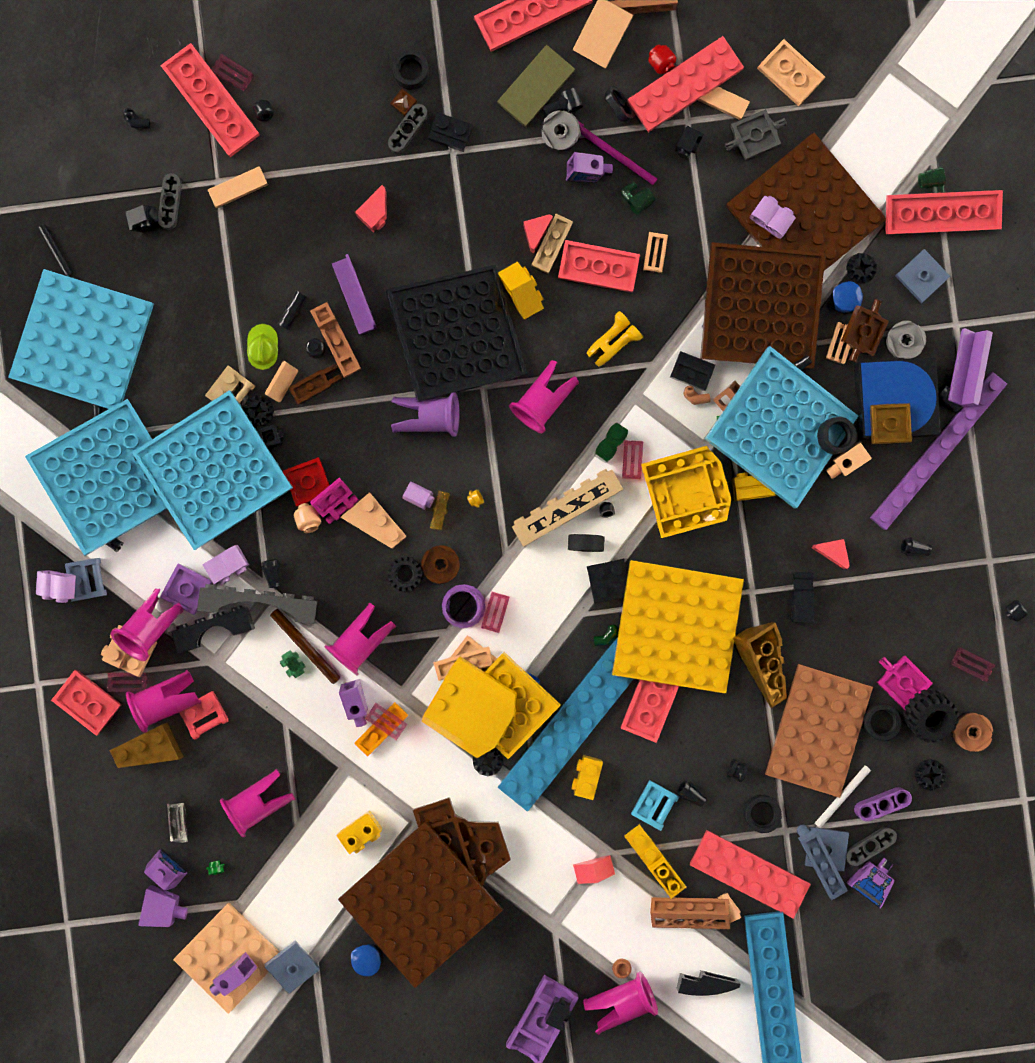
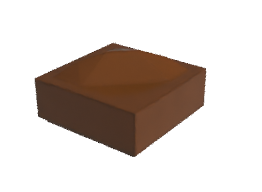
[390,89,417,116]

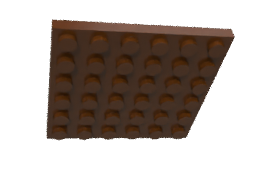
[726,132,886,271]
[700,242,826,369]
[338,821,503,988]

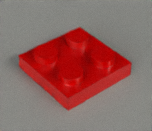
[283,457,330,507]

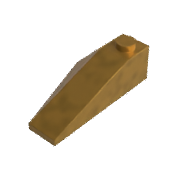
[733,622,787,708]

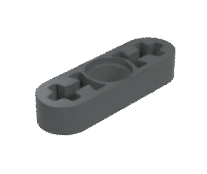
[388,104,428,154]
[158,173,182,230]
[846,827,897,866]

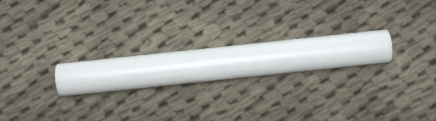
[815,766,871,828]

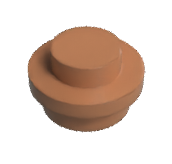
[612,958,632,979]

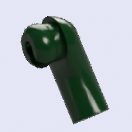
[594,624,619,646]

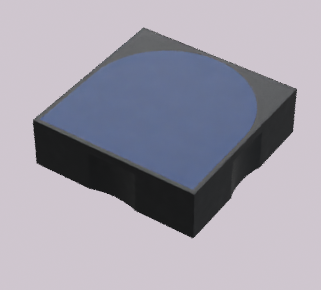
[854,357,941,440]

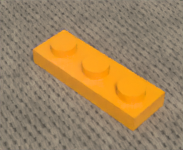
[354,702,408,757]

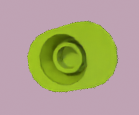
[247,324,278,370]

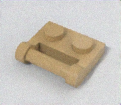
[205,366,255,404]

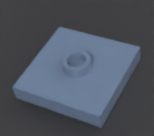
[895,249,950,303]
[804,826,849,871]
[264,940,320,994]

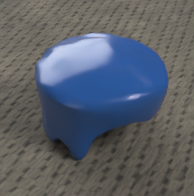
[833,281,863,313]
[351,944,382,976]

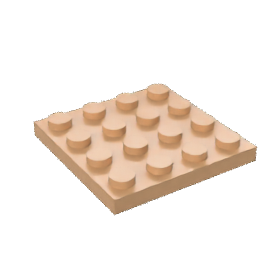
[173,902,279,1014]

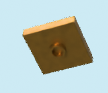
[870,403,912,444]

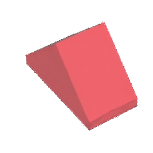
[523,214,553,253]
[812,539,850,569]
[573,855,615,884]

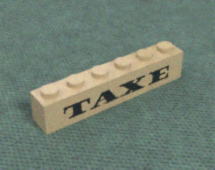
[512,469,623,547]

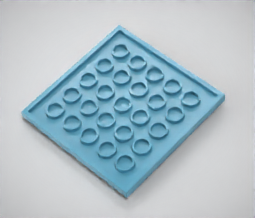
[8,269,154,409]
[705,346,858,508]
[132,390,293,550]
[25,399,167,556]

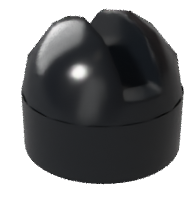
[599,502,615,518]

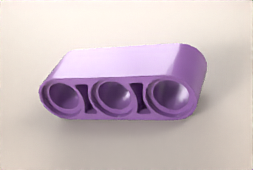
[854,787,912,821]

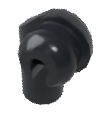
[123,108,150,128]
[793,355,812,372]

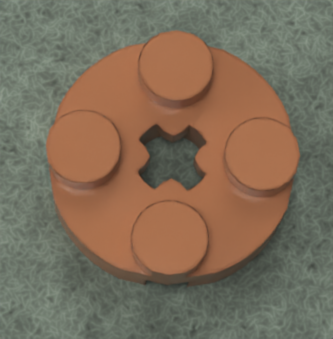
[952,712,993,752]

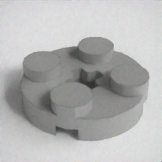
[542,111,581,150]
[886,321,926,359]

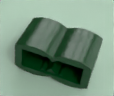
[594,423,628,463]

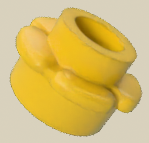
[467,490,484,508]

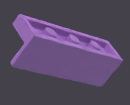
[332,254,377,335]
[948,328,993,408]

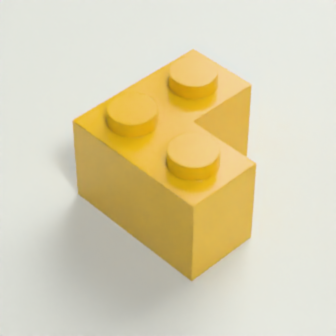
[498,262,544,319]

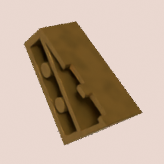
[110,723,184,768]

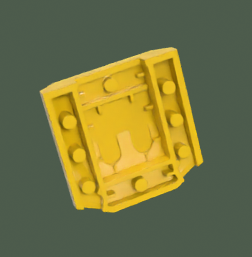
[641,446,731,538]
[421,656,517,758]

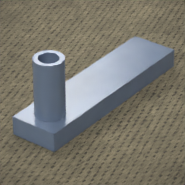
[797,825,848,900]

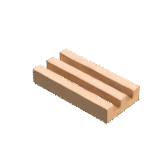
[643,232,668,274]
[825,322,850,365]

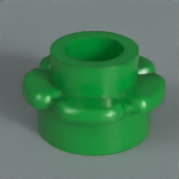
[206,861,225,876]

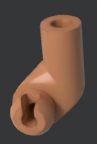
[683,386,710,405]

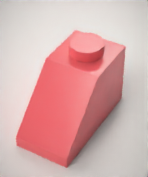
[355,185,387,232]

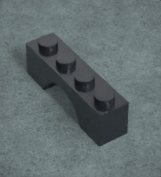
[171,605,255,654]

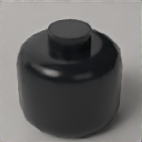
[253,100,274,122]
[306,338,326,358]
[1006,600,1028,622]

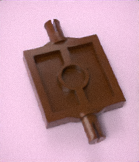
[841,299,889,363]

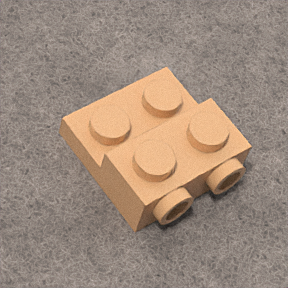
[101,625,157,677]

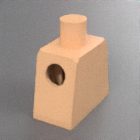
[826,442,872,479]

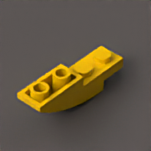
[624,824,687,899]

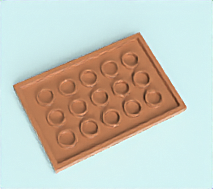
[765,664,873,798]

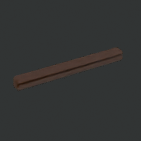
[270,609,340,684]

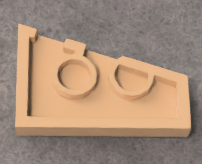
[341,492,407,549]

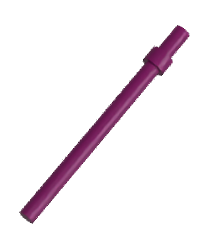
[578,121,658,185]

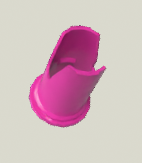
[509,360,579,434]
[111,588,183,661]
[324,603,396,676]
[126,670,201,733]
[220,769,296,838]
[584,971,658,1035]

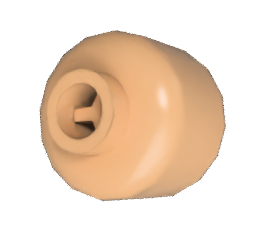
[294,503,321,533]

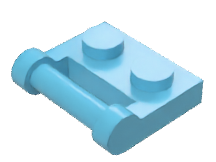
[631,780,680,831]

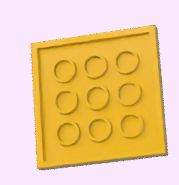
[485,652,561,759]

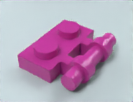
[310,477,359,524]

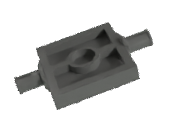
[725,109,787,161]

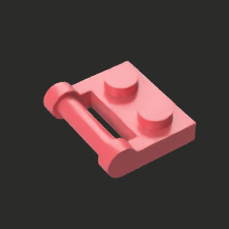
[179,691,229,740]

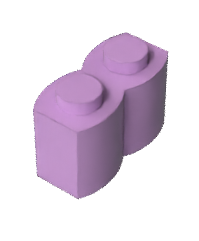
[749,196,796,239]
[403,482,435,510]
[202,545,250,586]
[36,570,76,603]

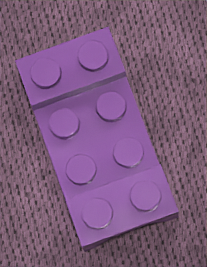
[506,975,578,1063]

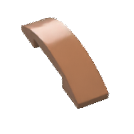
[310,302,361,378]

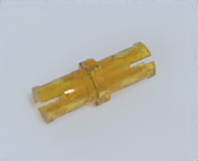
[430,490,450,530]

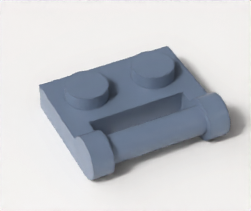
[65,558,107,602]

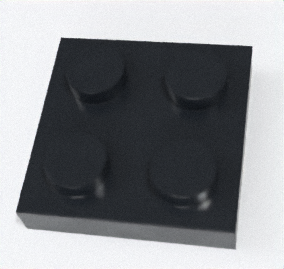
[586,559,628,604]

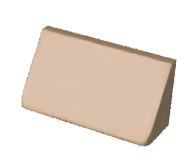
[265,361,298,402]

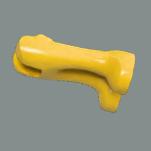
[587,311,643,367]

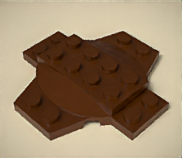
[413,797,511,886]

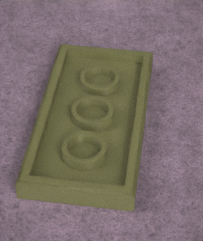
[497,45,575,128]

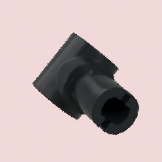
[543,88,583,116]

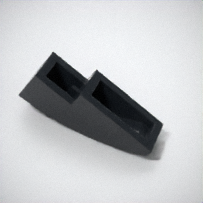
[676,970,740,996]

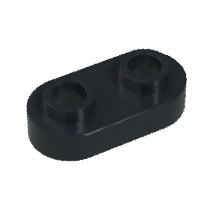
[605,86,635,123]

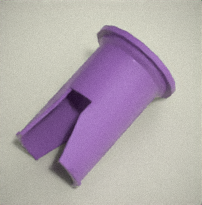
[391,393,460,437]
[442,584,486,628]

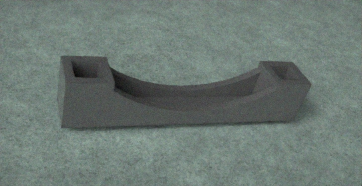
[197,584,317,624]

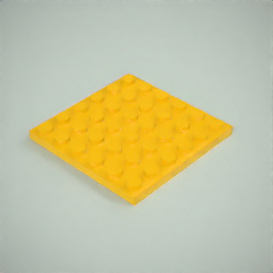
[612,560,744,693]

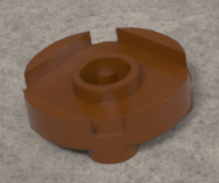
[421,545,460,584]

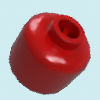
[648,45,677,74]

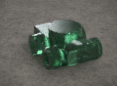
[279,650,306,679]

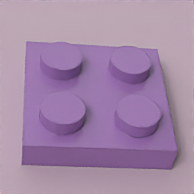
[160,563,212,615]

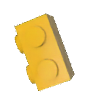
[571,755,603,800]
[336,810,383,854]

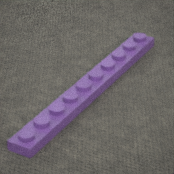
[870,372,1007,530]

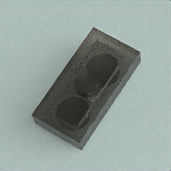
[167,802,188,843]

